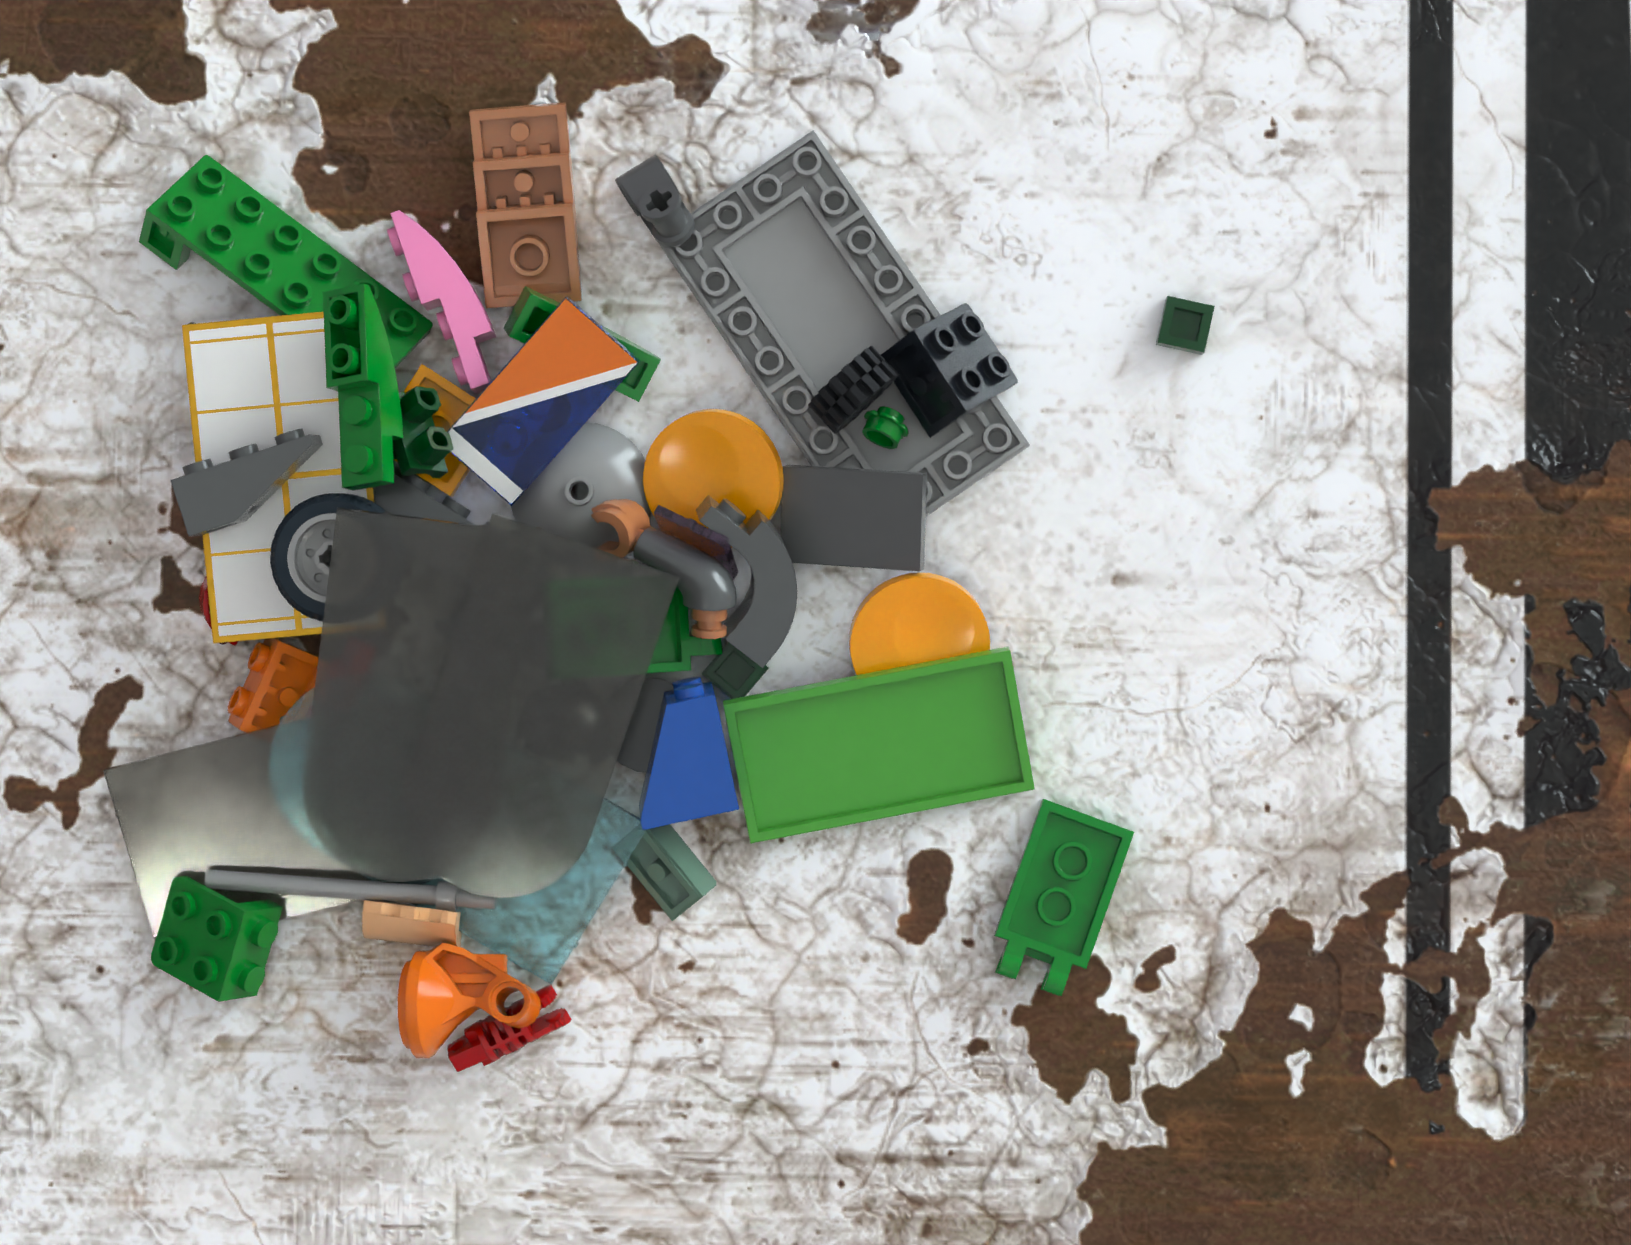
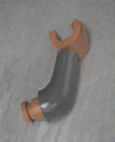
[591,499,737,639]

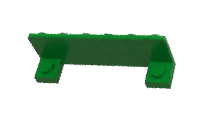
[139,155,433,368]

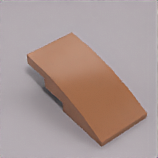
[469,102,582,308]

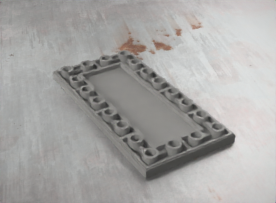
[658,130,1030,517]

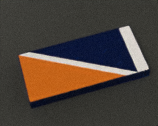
[447,296,640,506]

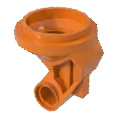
[398,943,541,1058]

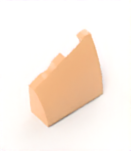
[362,900,463,947]

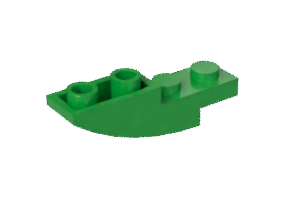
[323,283,403,491]

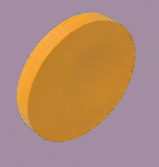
[643,409,784,550]
[849,572,990,675]

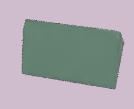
[612,823,717,921]

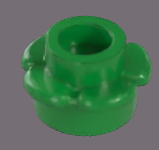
[862,406,909,449]

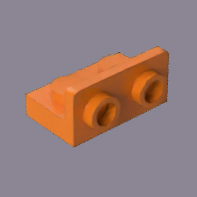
[228,638,330,751]

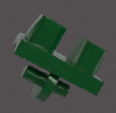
[393,386,454,479]

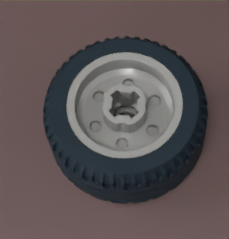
[270,493,405,623]

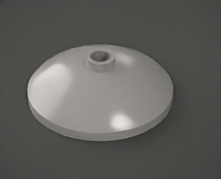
[511,422,652,566]

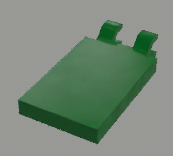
[994,799,1134,996]

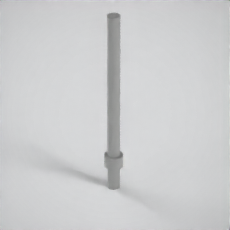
[205,869,497,912]

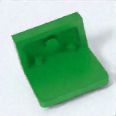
[151,876,283,1002]

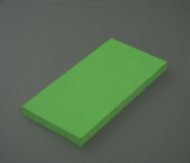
[723,647,1035,844]

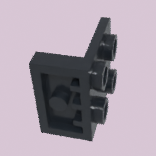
[881,303,1018,438]

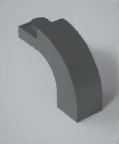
[696,495,797,668]

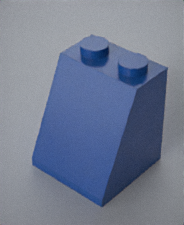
[639,677,739,830]

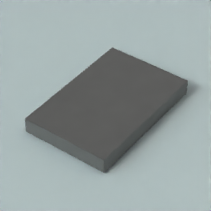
[781,465,927,571]

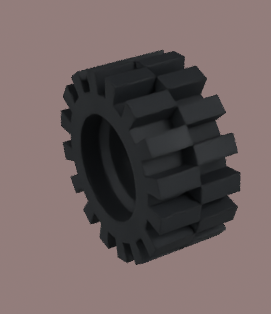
[808,346,899,434]

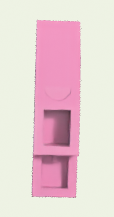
[387,210,496,394]

